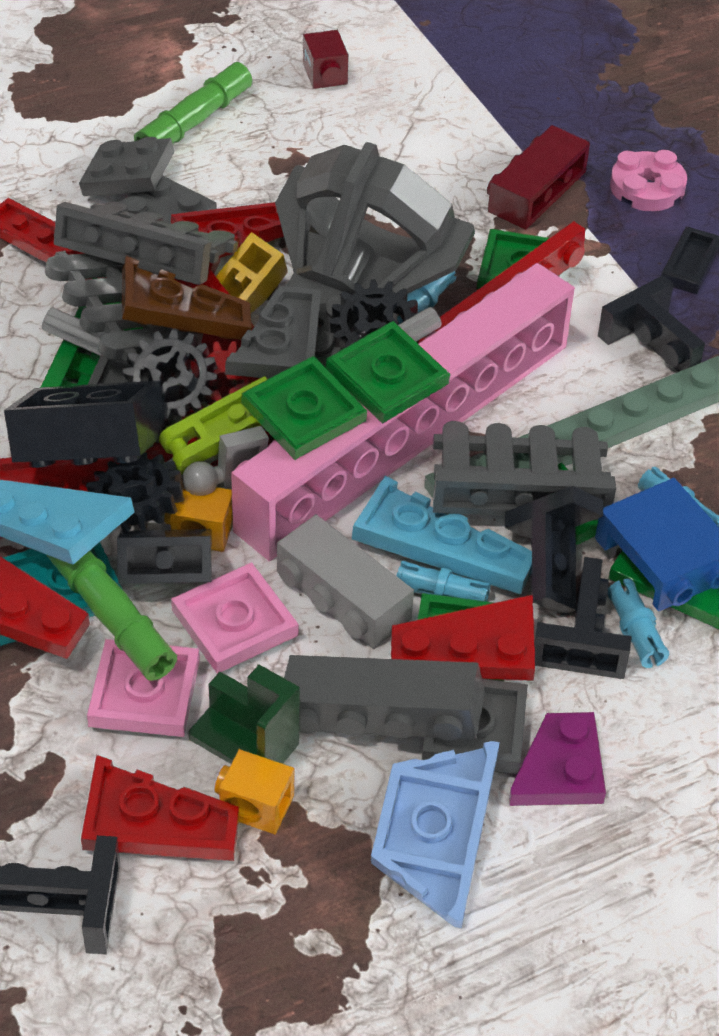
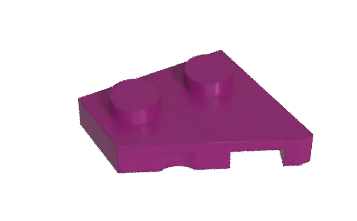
[509,712,606,806]

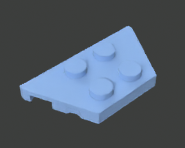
[371,741,500,928]

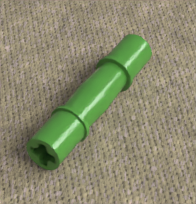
[134,62,253,143]
[47,551,177,681]

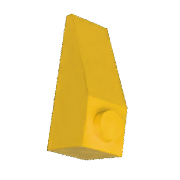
[216,232,288,314]

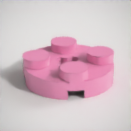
[610,150,687,211]

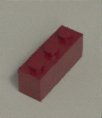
[487,125,590,230]

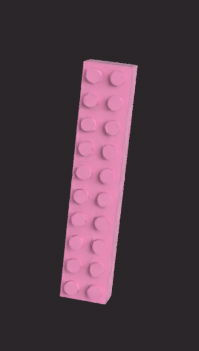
[231,263,575,562]

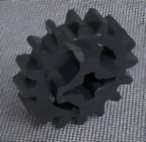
[330,279,419,348]
[123,329,219,425]
[86,452,185,533]

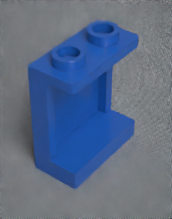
[595,478,719,611]

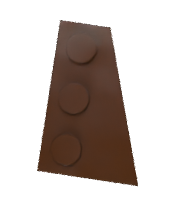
[122,256,252,340]

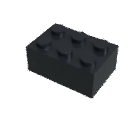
[4,380,166,468]

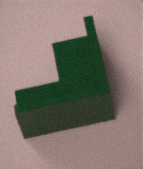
[188,664,300,764]

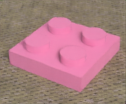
[171,562,299,674]
[87,639,200,737]

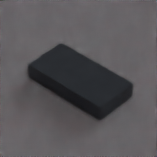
[661,226,719,295]

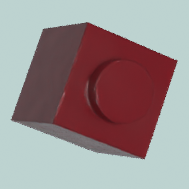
[303,29,349,89]

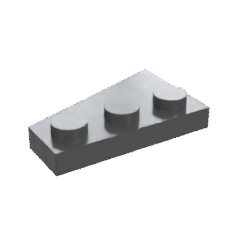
[225,286,321,378]

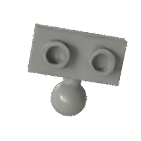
[182,426,268,496]

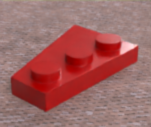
[391,595,535,681]
[81,754,240,861]

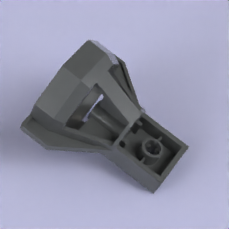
[275,142,475,368]

